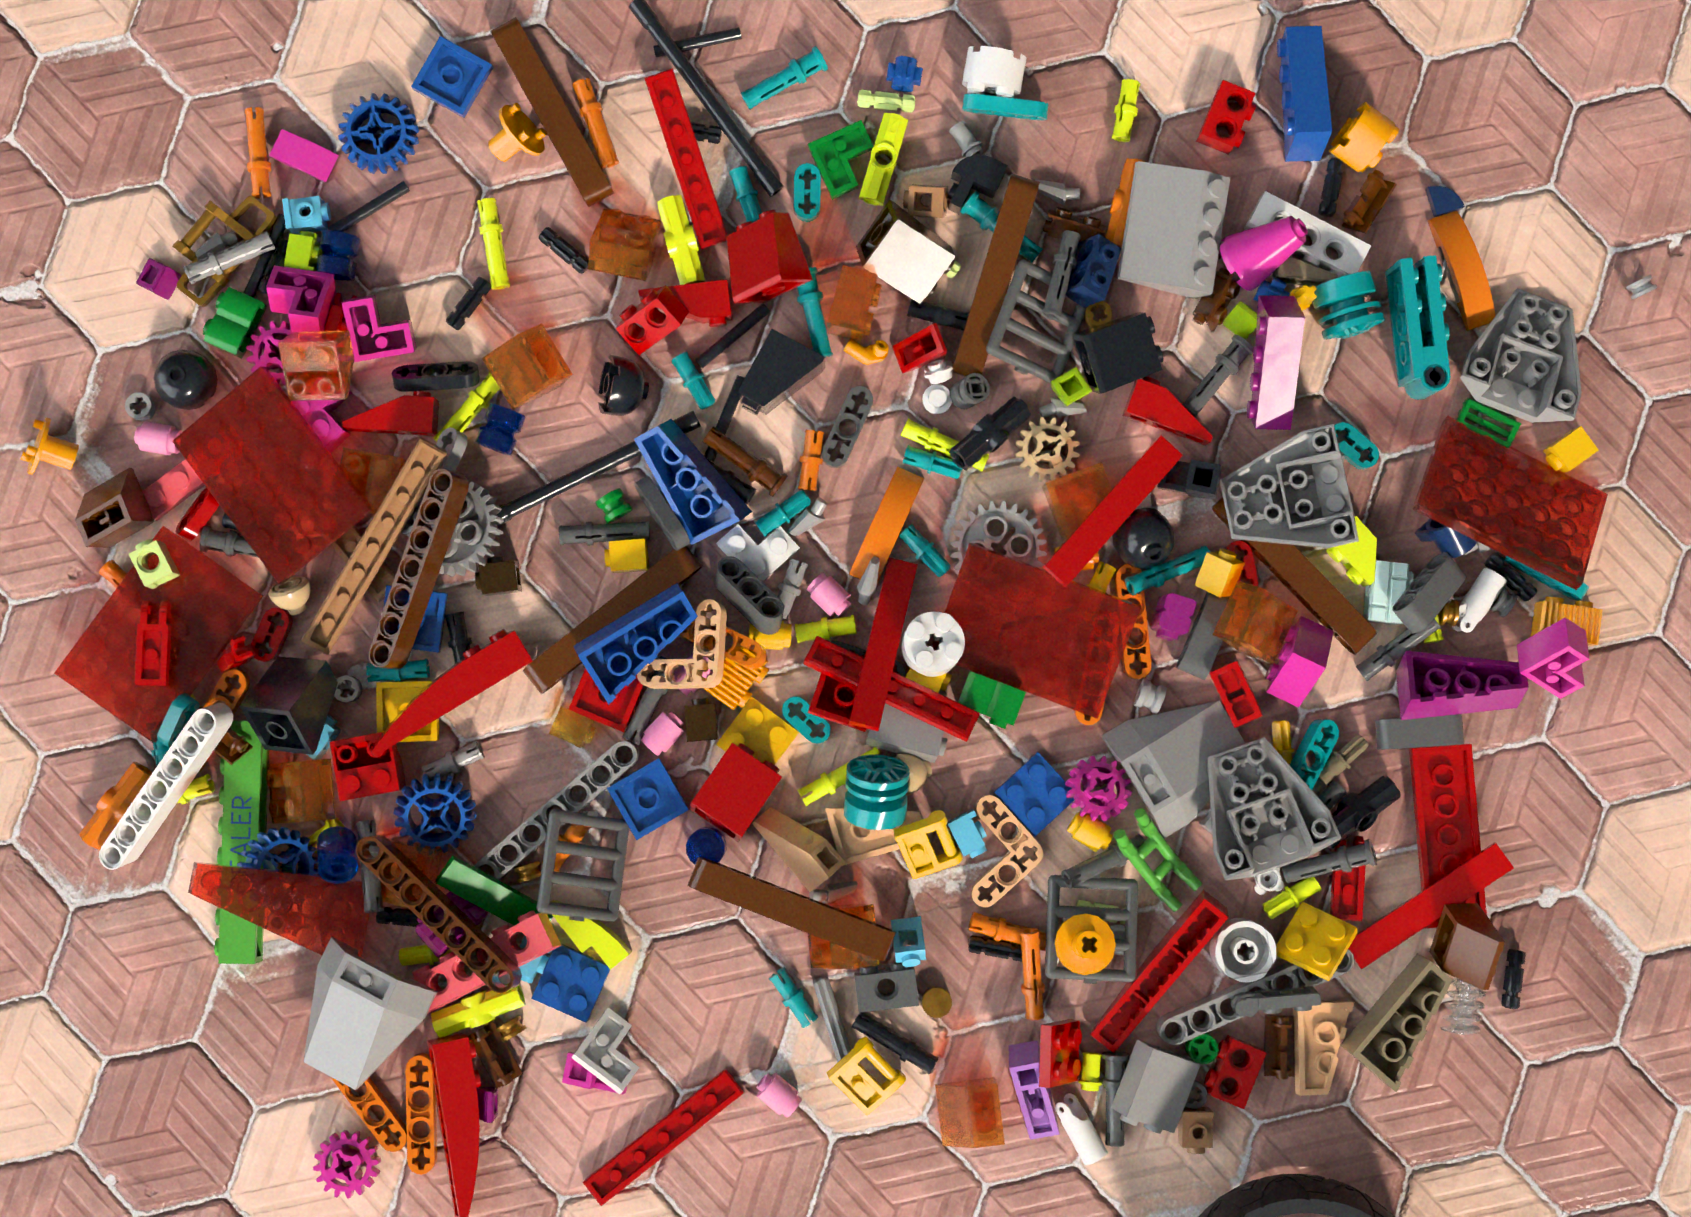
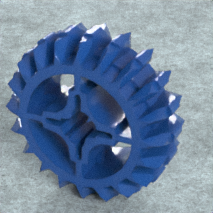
[338,93,420,174]
[393,772,477,854]
[237,827,321,910]

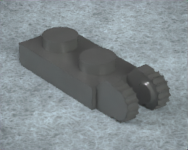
[1230,986,1321,1017]

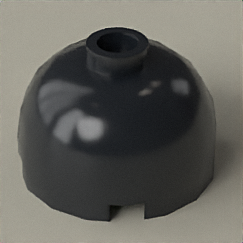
[153,349,218,410]
[598,355,649,416]
[1112,507,1174,569]

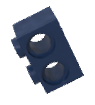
[1065,234,1122,308]

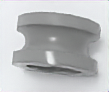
[1625,275,1658,300]
[125,392,156,421]

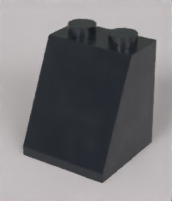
[1072,312,1164,394]
[737,329,825,415]
[240,656,338,755]

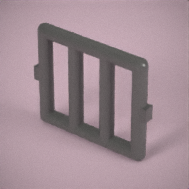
[986,259,1087,383]
[537,809,629,922]
[1045,874,1138,984]

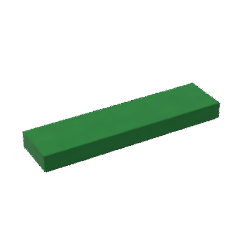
[435,855,553,926]

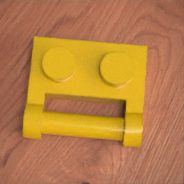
[893,810,963,880]
[826,1037,906,1116]

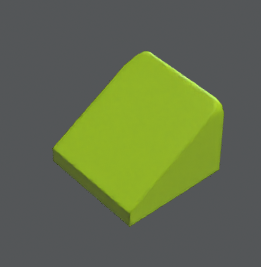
[1222,301,1257,340]
[1051,367,1092,407]

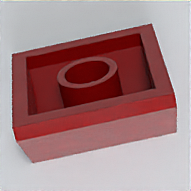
[808,673,866,732]

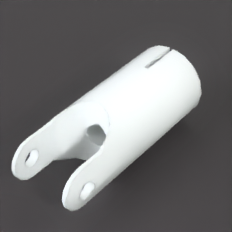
[1452,568,1507,632]
[1055,1093,1108,1165]

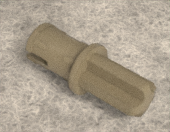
[1318,735,1369,786]

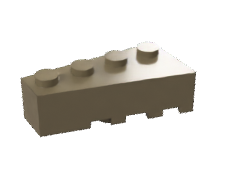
[1341,953,1452,1092]

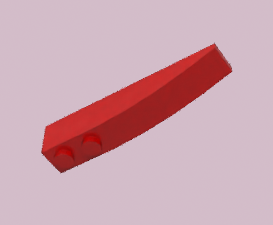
[369,629,533,757]
[1090,889,1229,1053]
[427,1033,481,1217]

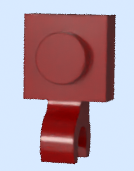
[324,293,357,348]
[216,635,256,673]

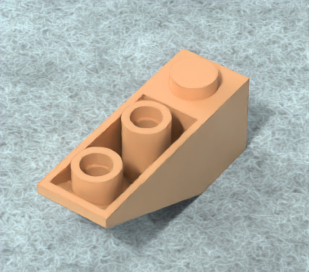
[752,807,846,892]

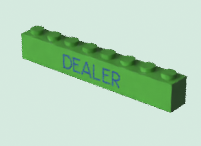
[214,720,269,964]

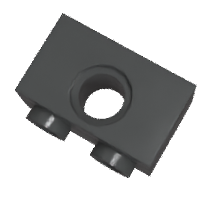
[854,963,919,1013]

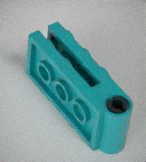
[1385,255,1451,400]

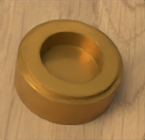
[922,986,952,1018]

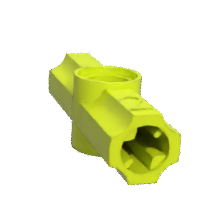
[859,113,908,206]
[657,195,705,285]
[431,983,526,1038]

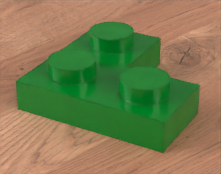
[808,120,874,200]

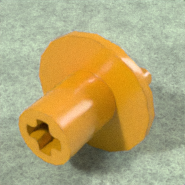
[488,102,547,162]
[20,417,79,475]
[1054,913,1116,975]

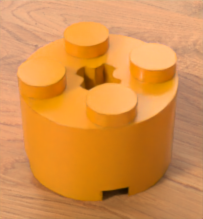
[1329,102,1400,173]

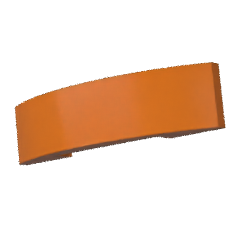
[1428,210,1496,331]
[849,466,925,583]

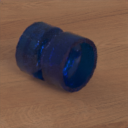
[316,230,361,281]
[475,403,526,456]
[317,826,359,884]
[686,826,727,864]

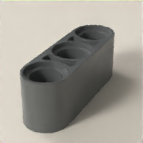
[1392,552,1466,634]
[715,556,784,635]
[1176,592,1238,680]
[1375,714,1464,750]

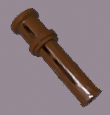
[702,426,788,497]

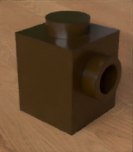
[475,557,522,596]
[684,698,719,742]

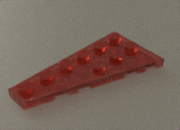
[188,862,370,957]

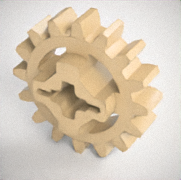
[1015,417,1080,482]

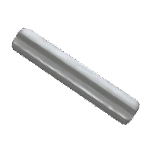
[813,977,851,1062]

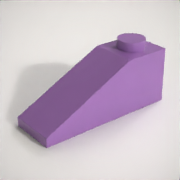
[1009,1040,1060,1140]

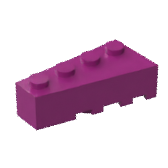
[1396,651,1529,720]

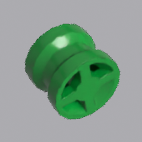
[595,488,633,524]
[1185,1033,1219,1065]

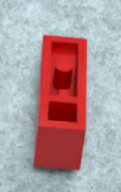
[638,280,733,327]
[1122,377,1213,446]
[342,391,439,436]

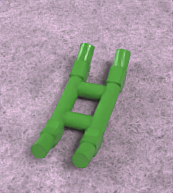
[1114,808,1203,912]

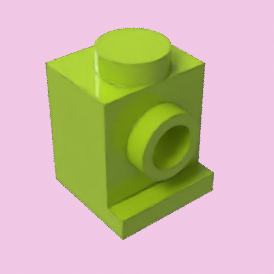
[284,231,323,272]

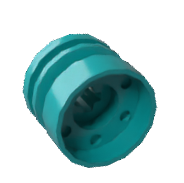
[1312,271,1385,340]
[844,754,910,830]

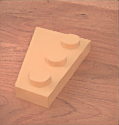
[825,808,922,866]
[1293,1000,1355,1096]

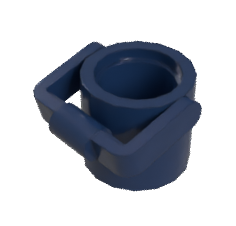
[1415,503,1478,558]

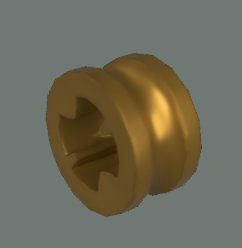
[1084,301,1112,327]
[1437,599,1459,626]
[513,861,541,883]
[496,1015,527,1042]

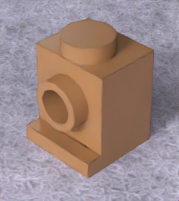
[903,184,948,218]
[1178,1107,1214,1154]

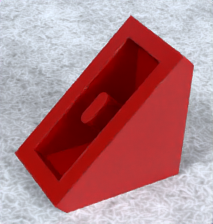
[892,323,947,374]

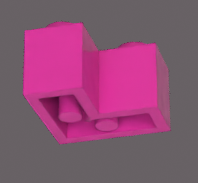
[266,265,336,342]
[342,295,417,362]
[280,366,353,455]
[1265,616,1334,707]
[1517,617,1589,699]

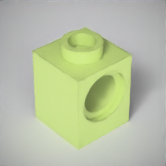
[129,539,180,589]

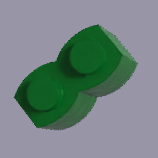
[203,287,267,359]
[958,671,1026,729]

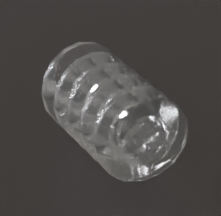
[1440,978,1486,1035]

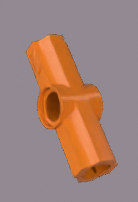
[1105,158,1145,248]
[79,762,153,850]

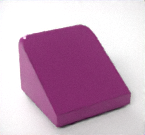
[136,258,182,300]
[477,1087,498,1123]

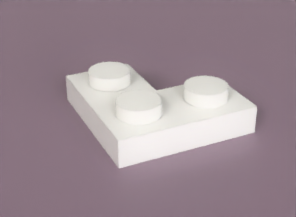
[716,524,800,582]
[571,1008,640,1094]

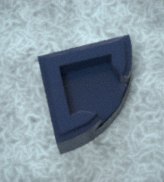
[1425,186,1465,217]

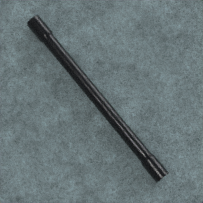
[629,0,784,197]
[495,411,701,526]

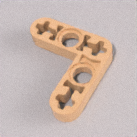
[637,599,727,689]
[971,795,1043,907]

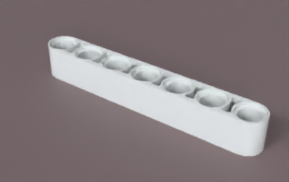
[99,703,233,870]

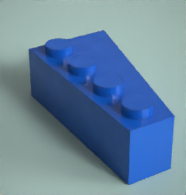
[1277,26,1332,162]
[634,419,752,545]
[574,583,698,704]

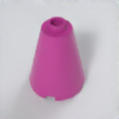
[1220,216,1308,291]

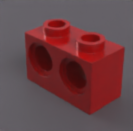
[1196,80,1257,155]
[615,285,689,355]
[1209,660,1263,728]
[1204,1035,1267,1109]

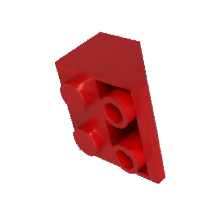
[330,732,406,801]

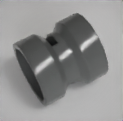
[950,373,990,410]

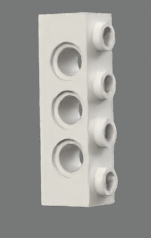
[1244,191,1371,278]

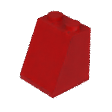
[727,209,813,303]
[689,743,782,842]

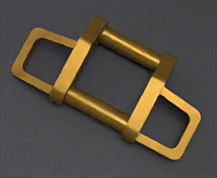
[172,196,277,307]

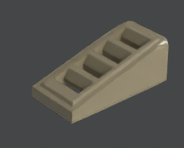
[1272,256,1338,287]

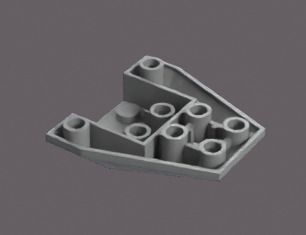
[1460,288,1582,423]
[1220,424,1359,548]
[1101,700,1246,838]
[1207,737,1341,880]
[303,937,437,1090]

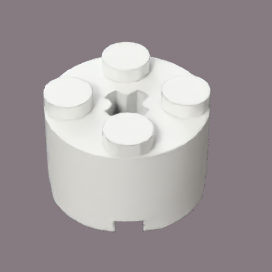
[962,46,1027,98]
[901,611,965,677]
[1209,918,1277,982]

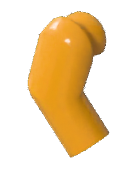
[843,339,889,365]

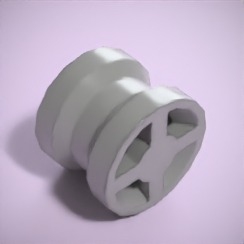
[1134,678,1167,714]

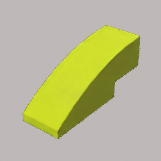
[550,899,632,970]

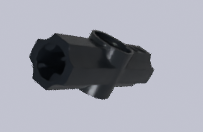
[949,397,1031,471]
[1326,776,1401,849]

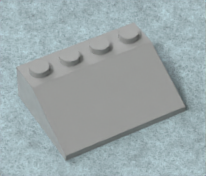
[1117,161,1230,299]

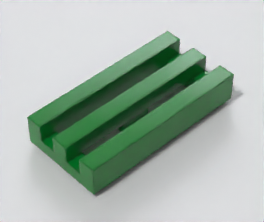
[1453,398,1521,451]

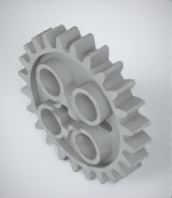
[428,481,504,577]
[950,501,1047,597]

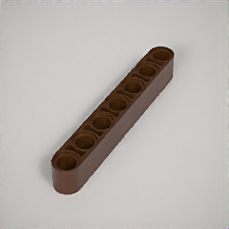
[490,17,614,208]
[952,174,1040,376]
[368,469,469,670]
[1212,497,1377,655]
[523,546,703,694]
[356,835,522,993]
[688,856,896,962]

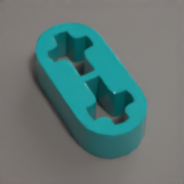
[794,163,821,222]
[1334,422,1379,470]
[157,693,200,749]
[782,697,831,744]

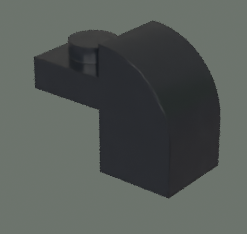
[946,155,1008,215]
[1158,459,1222,499]

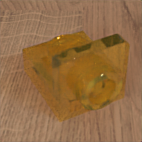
[549,706,597,748]

